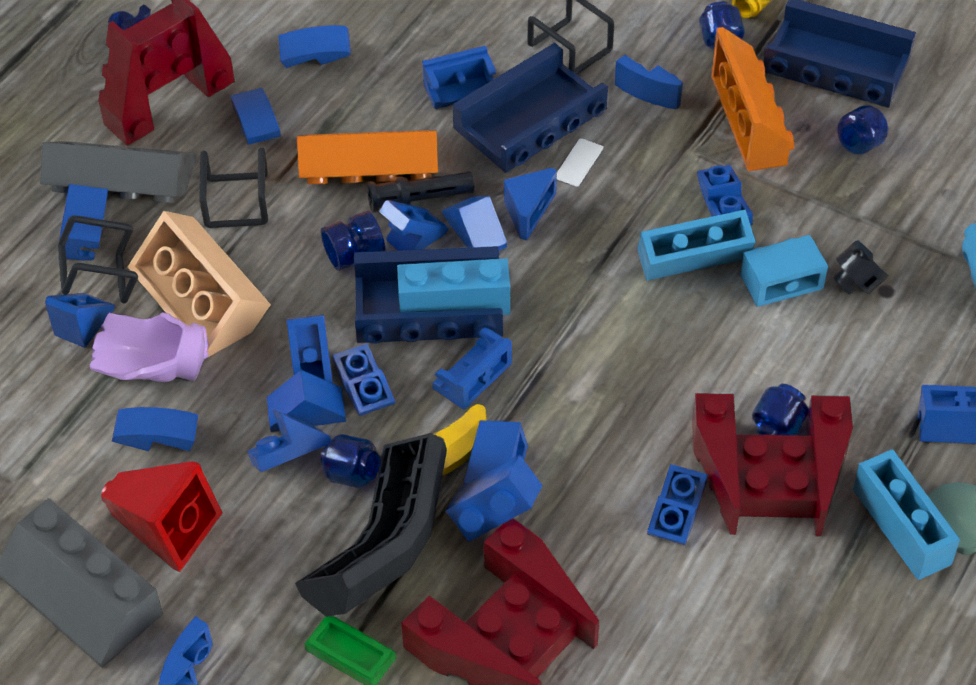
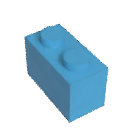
[740,235,828,307]

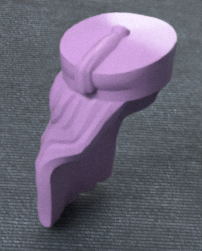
[90,312,208,382]

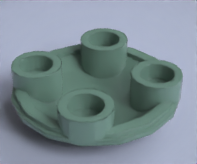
[929,482,976,555]

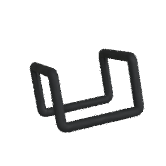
[527,0,614,75]
[199,147,268,228]
[58,215,138,304]

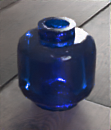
[699,1,745,49]
[837,105,889,154]
[752,383,809,436]
[320,434,381,488]

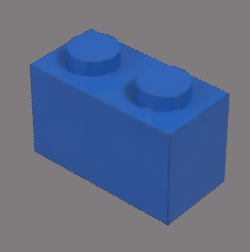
[446,454,542,542]

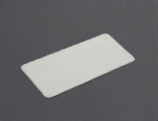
[557,138,604,187]

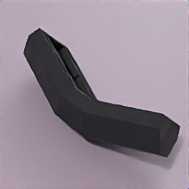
[295,433,447,617]

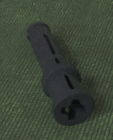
[367,171,474,213]

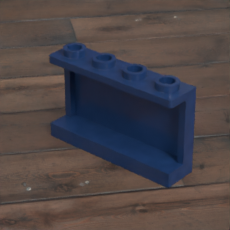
[763,0,916,108]
[453,42,608,173]
[354,246,503,344]

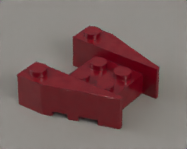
[98,0,235,146]
[692,393,853,536]
[401,518,599,685]

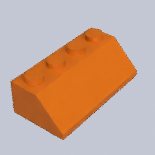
[711,27,794,171]
[297,130,438,184]

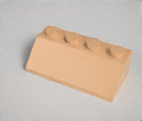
[128,211,271,358]

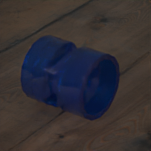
[320,210,385,271]

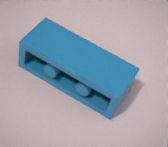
[637,209,755,281]
[397,258,510,315]
[853,449,960,580]

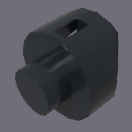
[833,240,889,295]

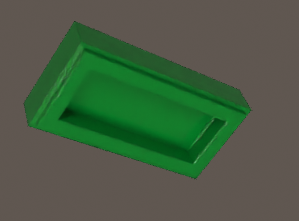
[304,616,396,685]

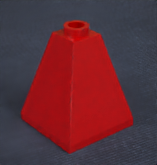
[101,461,223,572]

